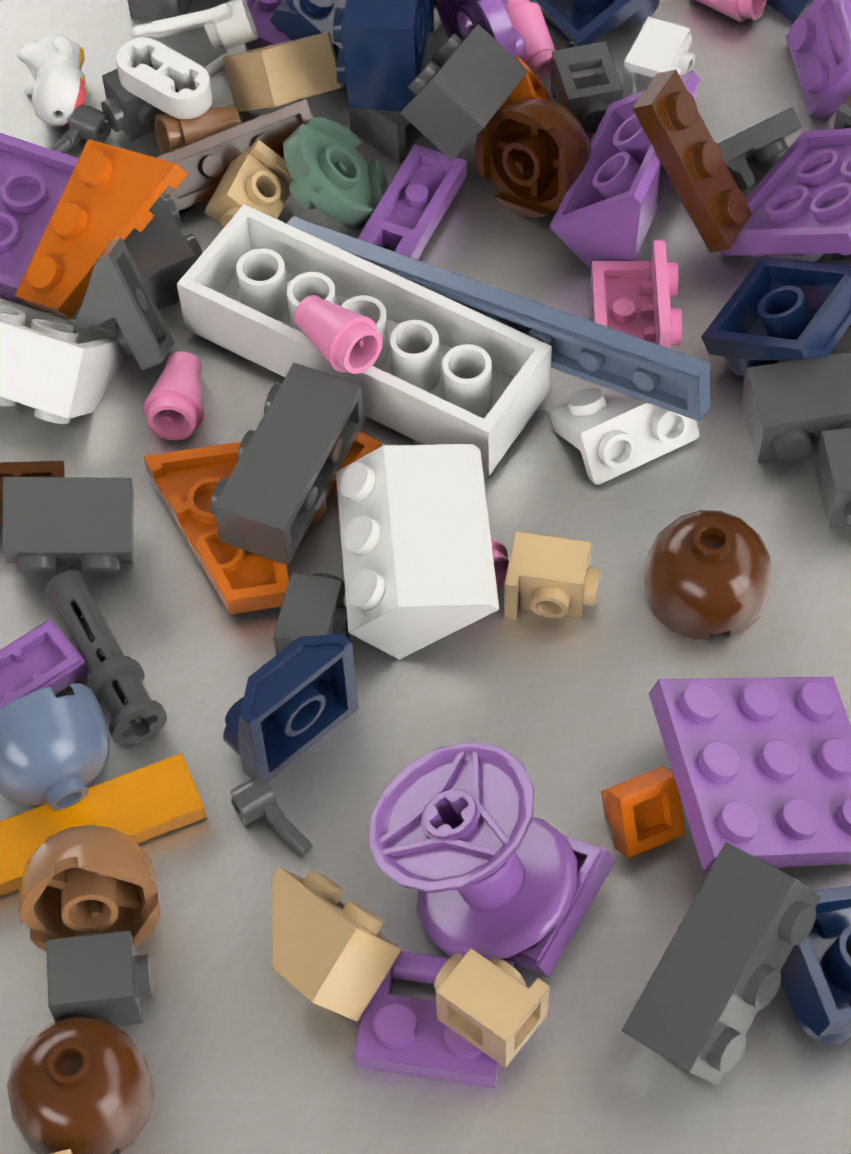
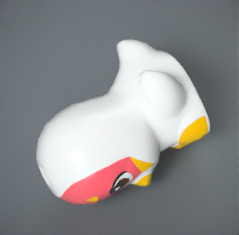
[17,35,88,127]

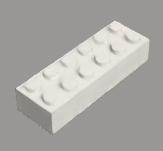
[177,204,552,476]

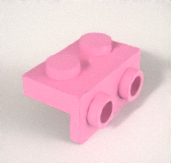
[591,240,682,349]

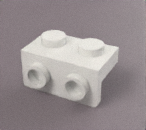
[548,386,699,485]

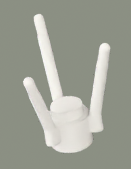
[131,0,258,91]

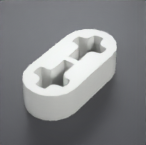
[116,38,213,119]

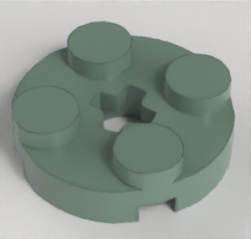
[283,117,388,230]

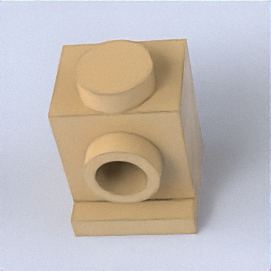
[204,140,293,228]
[504,531,601,620]
[434,948,549,1068]

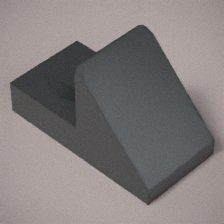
[73,237,174,370]

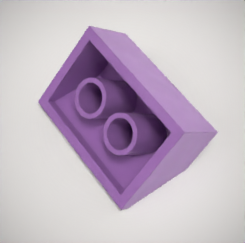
[549,70,700,270]

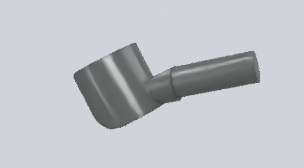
[49,105,112,153]
[231,778,313,857]

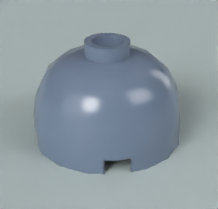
[0,683,110,810]

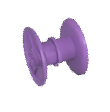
[368,742,578,961]

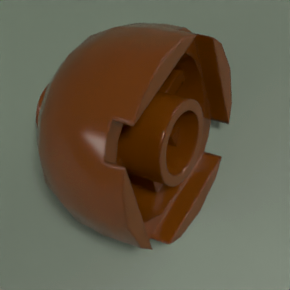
[474,98,591,218]
[644,510,771,640]
[7,1016,154,1154]

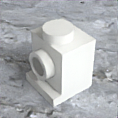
[623,16,695,98]

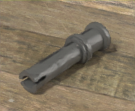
[46,570,167,746]

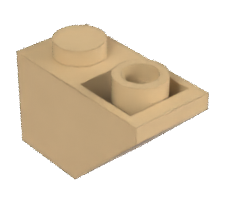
[271,867,402,1022]

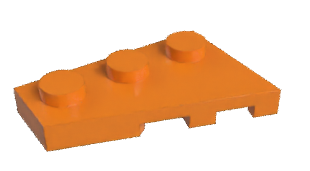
[15,139,188,319]
[143,441,289,615]

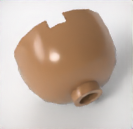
[19,825,160,951]

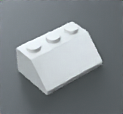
[0,296,128,424]
[336,444,499,660]

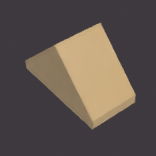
[222,31,343,112]

